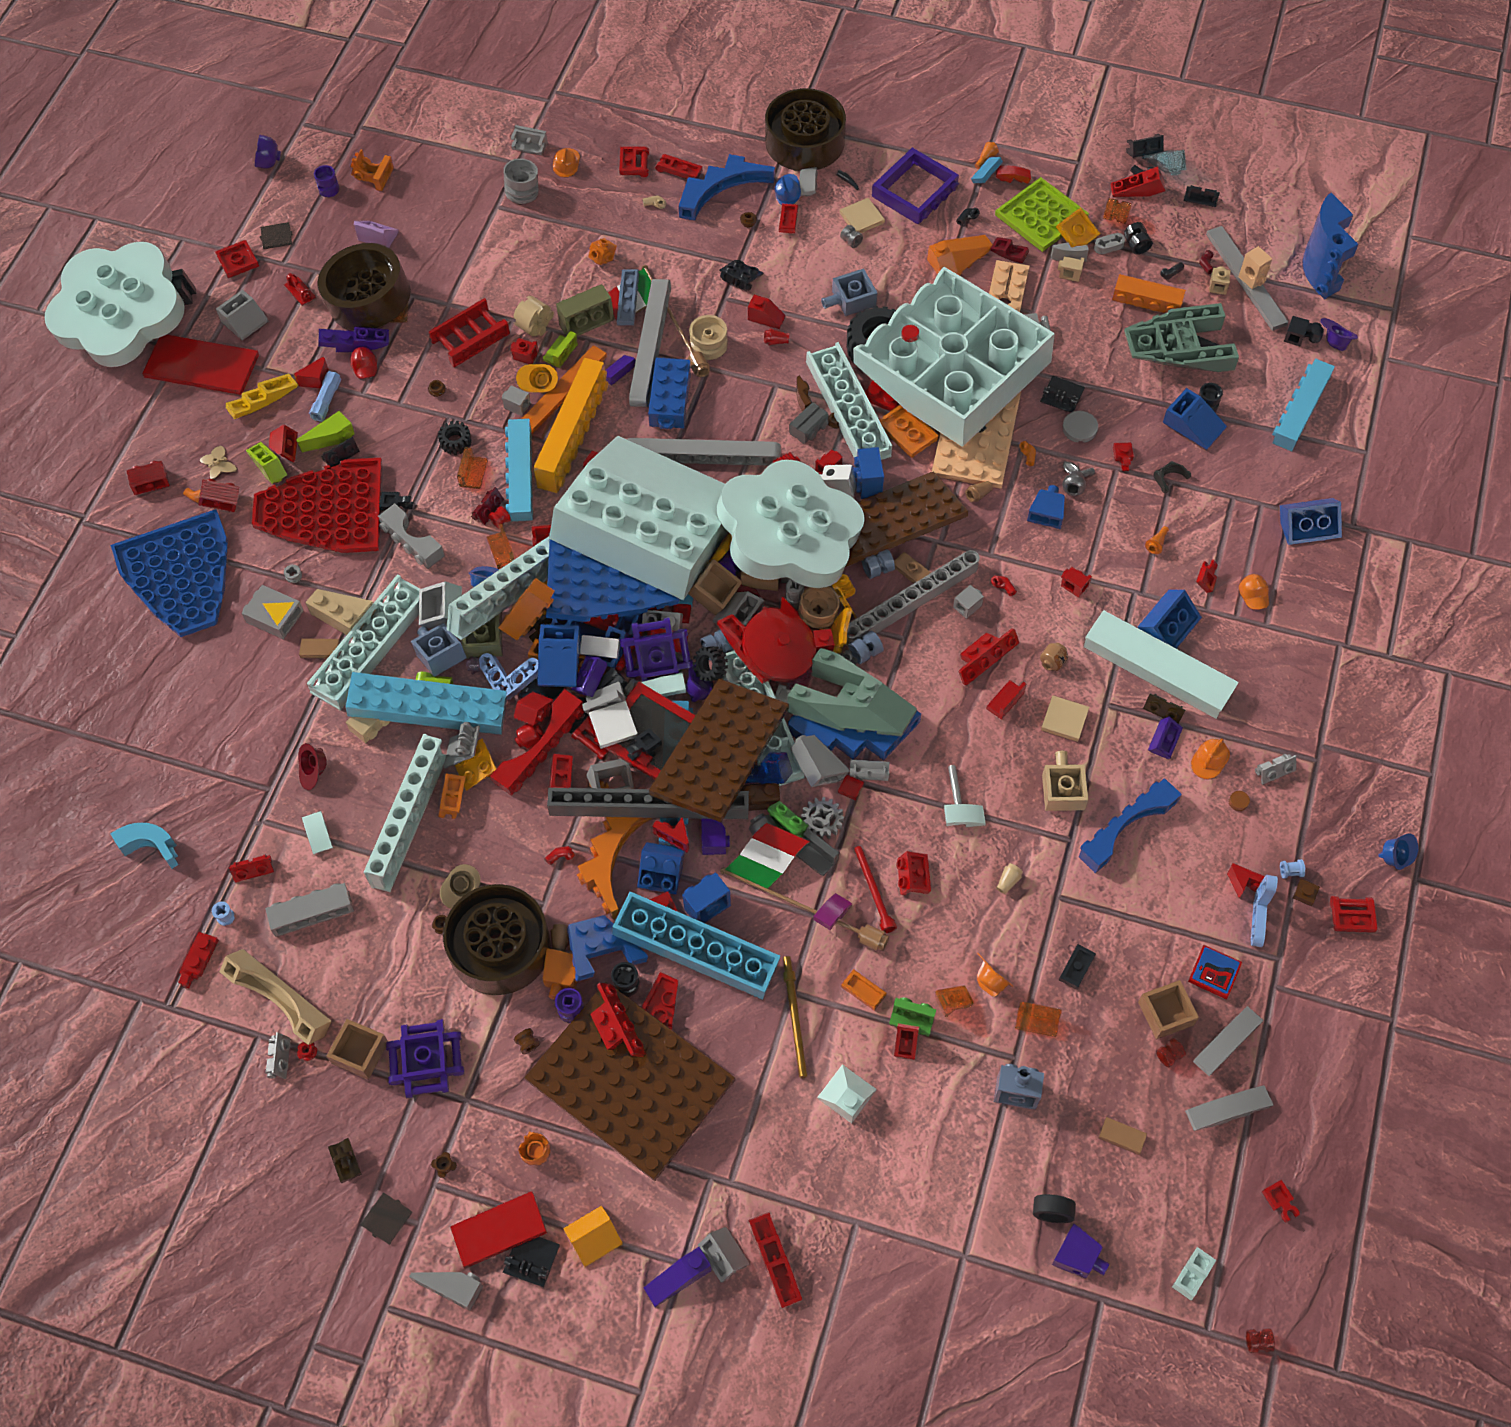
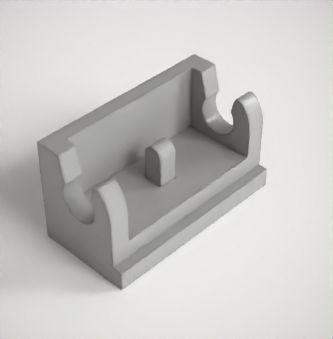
[511,125,548,155]

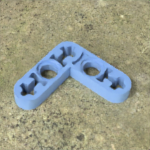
[479,653,538,700]
[1251,875,1278,948]

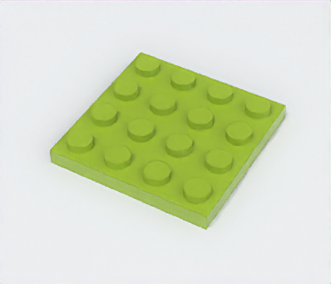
[995,177,1089,252]

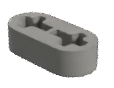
[1094,233,1125,254]

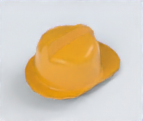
[516,364,558,392]

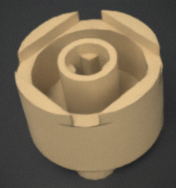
[513,296,554,336]

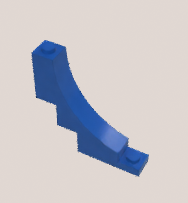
[788,710,921,761]

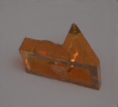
[935,985,974,1017]

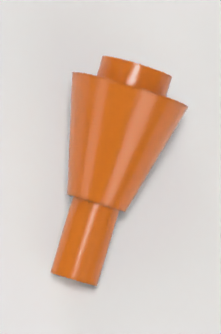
[975,142,999,169]
[1145,526,1169,554]

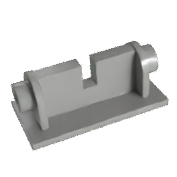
[1255,754,1296,785]
[850,760,890,781]
[265,1032,291,1079]

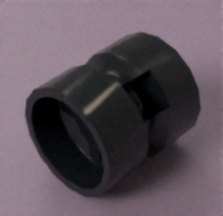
[1124,222,1153,255]
[1198,382,1223,413]
[611,962,640,997]

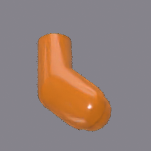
[183,488,200,503]

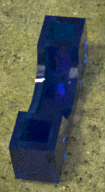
[745,752,793,784]

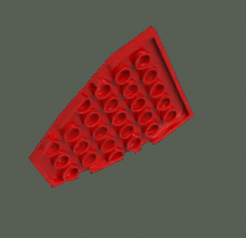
[252,458,382,553]

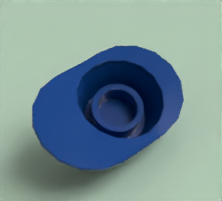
[775,174,801,205]
[468,566,499,587]
[1378,833,1418,870]

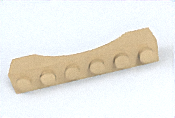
[219,949,331,1045]

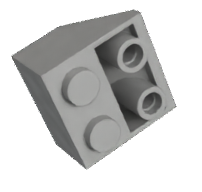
[216,290,269,341]
[713,591,764,627]

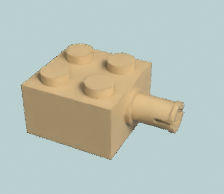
[1042,751,1088,811]

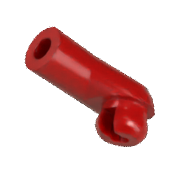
[991,576,1017,596]
[544,846,575,865]

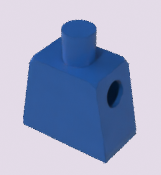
[1027,485,1065,529]

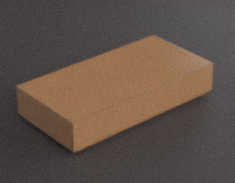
[299,639,340,658]
[1098,1117,1147,1155]

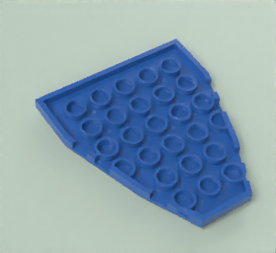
[110,509,228,637]
[546,535,679,622]

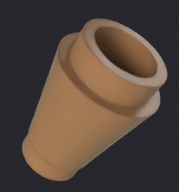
[965,481,993,502]
[551,924,569,952]

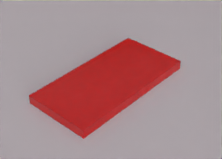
[142,334,259,395]

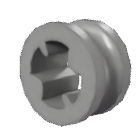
[284,564,302,583]

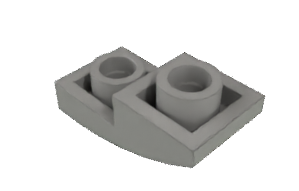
[799,167,818,196]
[1051,243,1089,261]

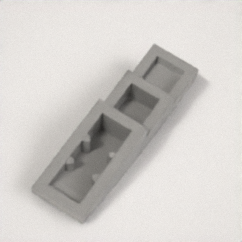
[1193,1006,1264,1076]
[1185,1085,1273,1131]

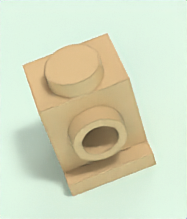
[1057,256,1085,282]
[1209,266,1231,295]

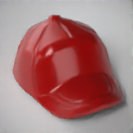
[350,347,377,379]

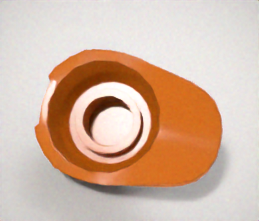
[1239,574,1269,610]

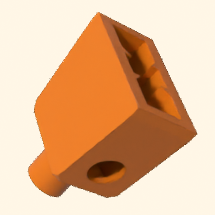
[543,948,578,1000]

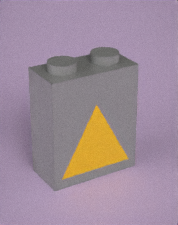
[242,585,304,640]

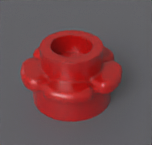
[297,1042,318,1061]

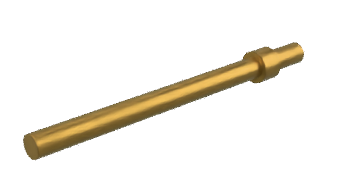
[783,956,808,1078]

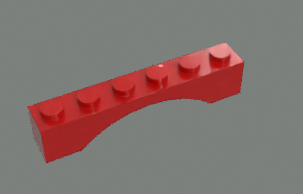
[490,689,584,796]

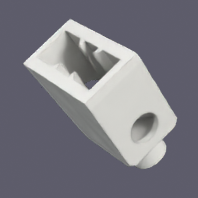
[819,465,856,498]

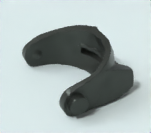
[1153,461,1191,493]

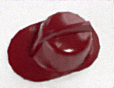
[298,743,327,790]

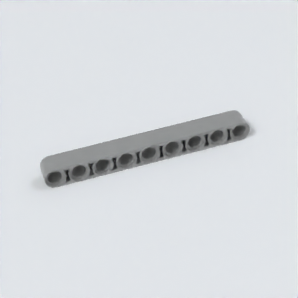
[629,279,671,407]
[627,438,781,466]
[845,550,980,646]

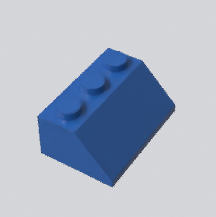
[1280,498,1342,545]
[1138,590,1202,649]

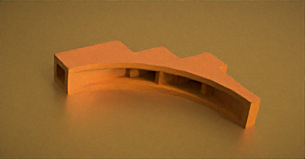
[577,817,653,919]

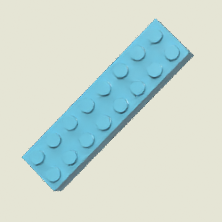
[345,672,507,735]
[612,892,781,1000]

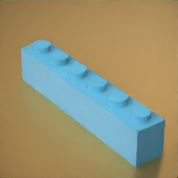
[1272,358,1335,451]
[505,419,533,522]

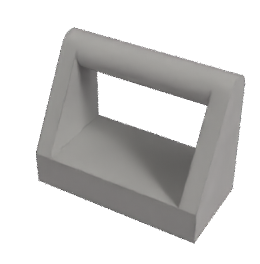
[586,759,634,789]

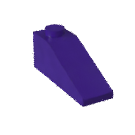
[701,819,730,855]
[643,1247,712,1307]

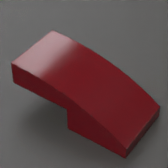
[990,237,1029,264]

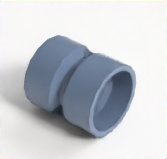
[862,549,895,579]
[700,630,734,660]
[848,631,884,665]

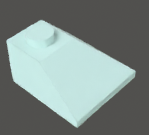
[817,1064,877,1124]

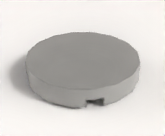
[1063,411,1098,443]

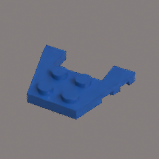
[567,915,648,981]

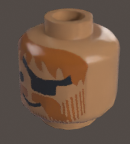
[1040,643,1068,671]

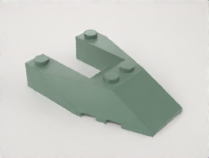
[1124,303,1239,372]
[787,648,917,736]

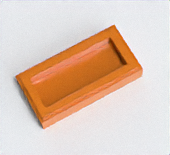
[841,969,887,1011]

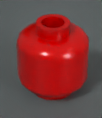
[515,723,544,750]

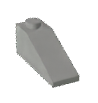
[409,1272,483,1311]

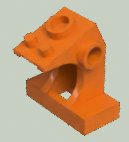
[350,149,394,191]

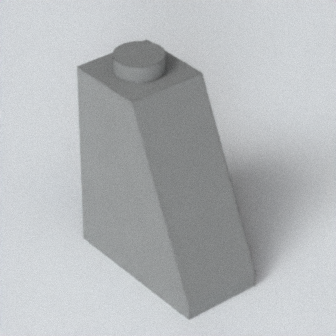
[790,735,850,787]

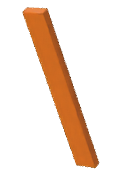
[505,345,607,440]

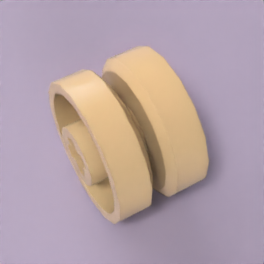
[689,315,728,360]

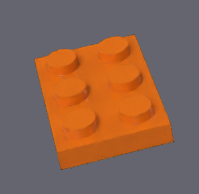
[879,405,939,458]

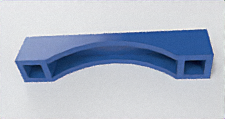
[1079,778,1182,874]

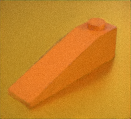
[927,235,993,276]

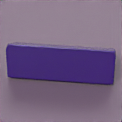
[606,355,636,386]
[571,656,607,697]
[1148,717,1183,759]

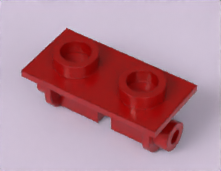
[284,273,316,306]
[229,854,274,883]

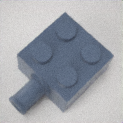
[821,269,877,316]
[411,623,466,677]
[994,1064,1044,1110]

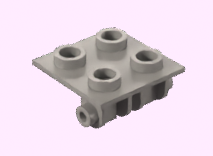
[444,722,480,769]

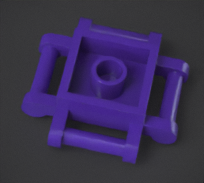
[619,617,693,682]
[386,1019,464,1098]

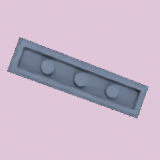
[617,269,639,326]

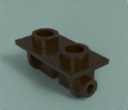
[1143,693,1186,724]

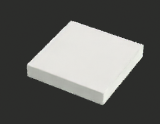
[589,701,638,749]

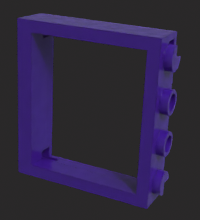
[872,147,959,225]

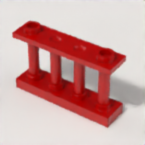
[428,298,510,368]

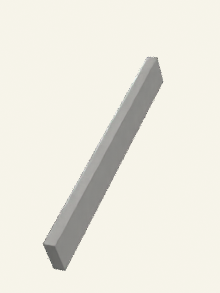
[1206,226,1288,331]

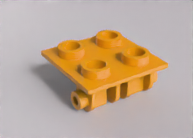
[832,574,857,619]
[455,738,496,791]

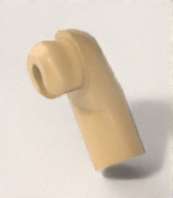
[643,195,666,209]

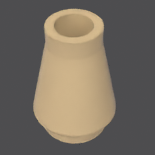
[996,863,1023,895]

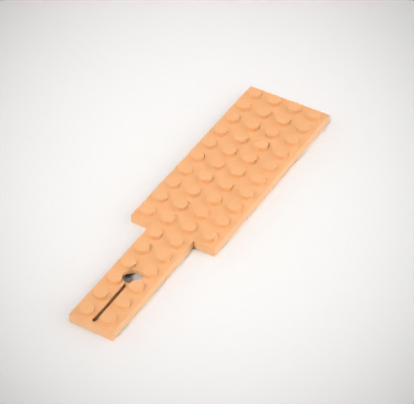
[932,260,1029,489]

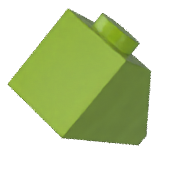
[296,411,355,452]
[246,442,287,484]

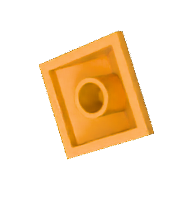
[563,1206,623,1267]

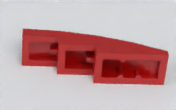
[717,614,770,684]
[748,1212,802,1308]

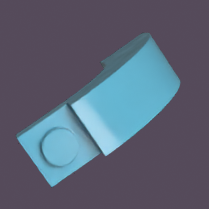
[110,823,179,869]

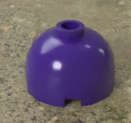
[254,135,281,169]

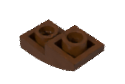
[796,375,812,412]

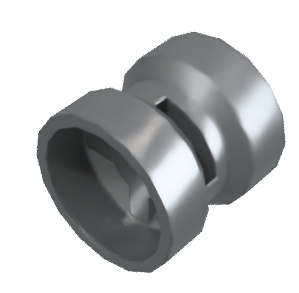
[840,225,863,248]

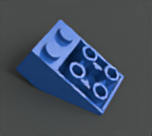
[1163,388,1227,450]
[538,624,581,687]

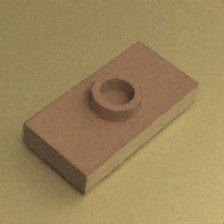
[894,552,931,583]

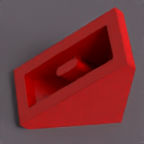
[293,357,329,389]
[894,1023,919,1060]

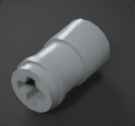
[786,579,804,610]

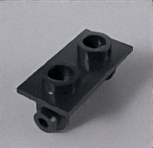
[1183,185,1220,207]
[321,437,360,467]

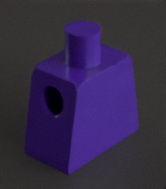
[1052,1224,1109,1278]

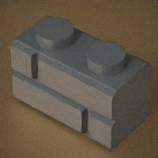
[789,402,828,444]

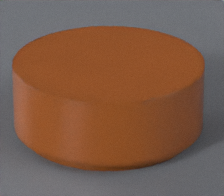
[1229,791,1250,811]

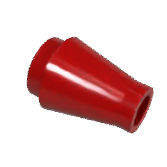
[764,328,789,346]

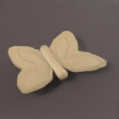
[200,446,237,479]

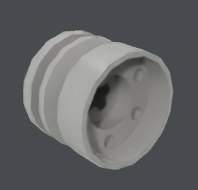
[503,158,539,204]

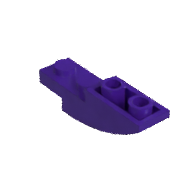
[318,327,389,353]

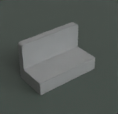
[582,682,626,714]
[698,1227,749,1283]

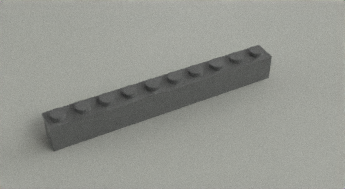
[547,788,749,819]

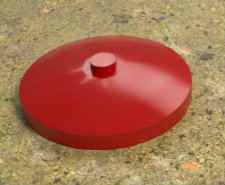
[742,609,816,682]

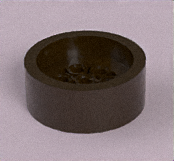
[765,88,846,171]
[317,243,411,330]
[443,884,551,995]

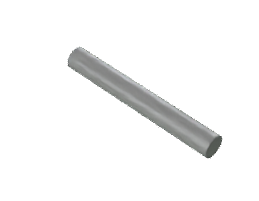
[948,765,962,804]

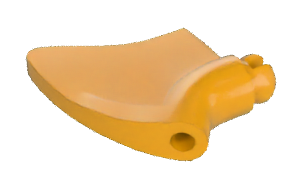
[831,608,852,654]

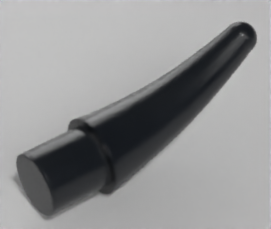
[836,170,859,190]

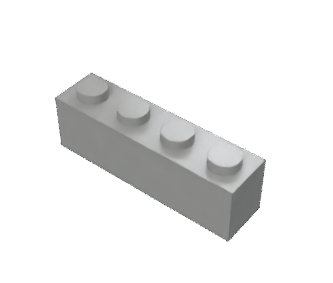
[265,883,354,937]

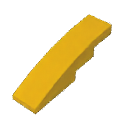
[226,374,298,419]

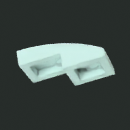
[944,804,986,827]
[302,811,333,854]
[1172,1247,1216,1300]

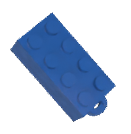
[648,358,691,429]

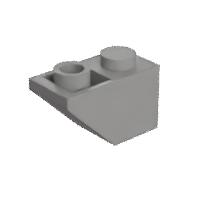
[642,610,683,631]

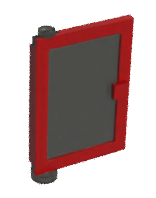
[594,679,696,779]

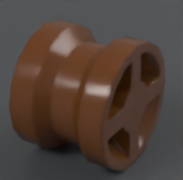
[514,1028,540,1054]

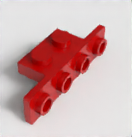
[958,628,1019,686]
[590,983,646,1057]

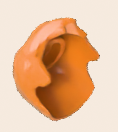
[518,1131,550,1166]

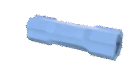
[309,371,341,422]

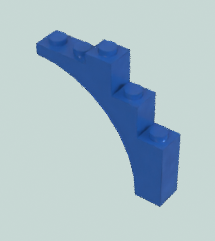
[678,154,775,220]

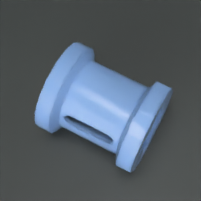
[1280,859,1305,879]
[212,902,235,926]

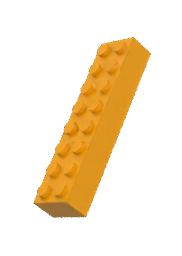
[533,358,608,493]

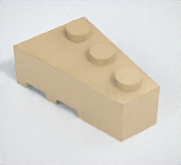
[305,589,376,639]

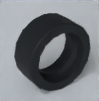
[1033,1194,1076,1223]

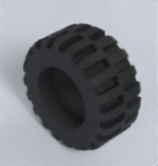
[846,306,896,363]

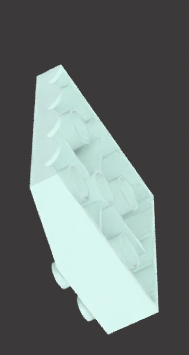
[853,267,1055,447]
[549,436,728,600]

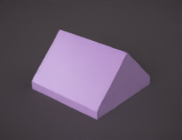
[354,221,399,248]

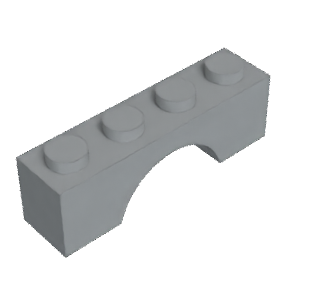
[378,503,445,569]

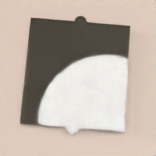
[260,222,293,249]
[360,1192,413,1245]

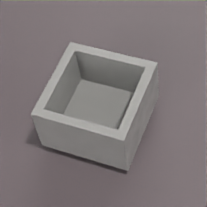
[419,581,462,629]

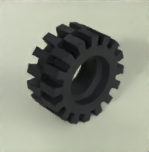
[438,421,472,455]
[693,646,728,681]

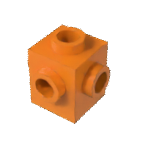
[588,238,617,265]

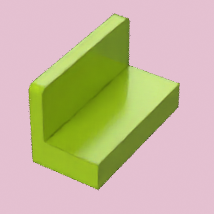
[543,331,578,368]

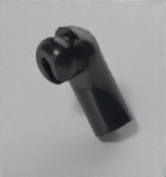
[956,208,980,225]
[1160,262,1184,280]

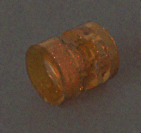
[1103,198,1132,224]

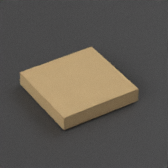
[840,198,885,233]
[1041,695,1089,742]

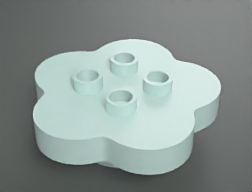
[45,242,184,367]
[717,460,864,588]

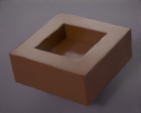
[1292,879,1320,907]

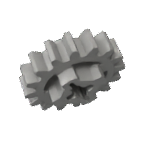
[801,797,844,839]

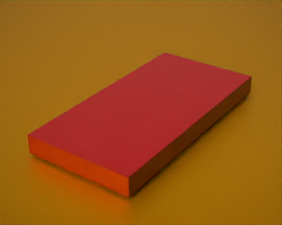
[450,1191,547,1269]

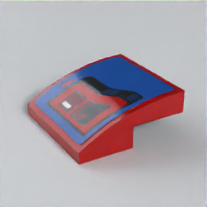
[1188,945,1242,1000]

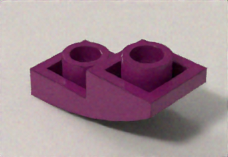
[813,893,852,930]

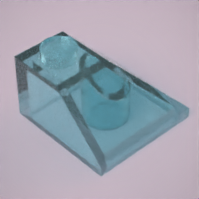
[1142,150,1186,175]

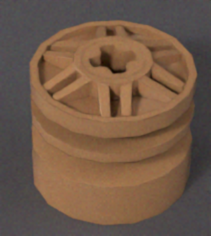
[798,587,840,631]

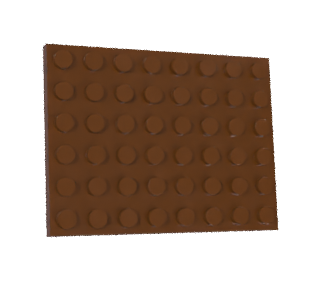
[524,982,736,1182]

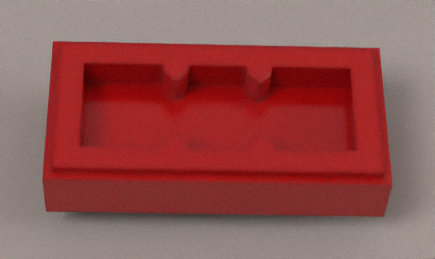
[779,203,799,234]

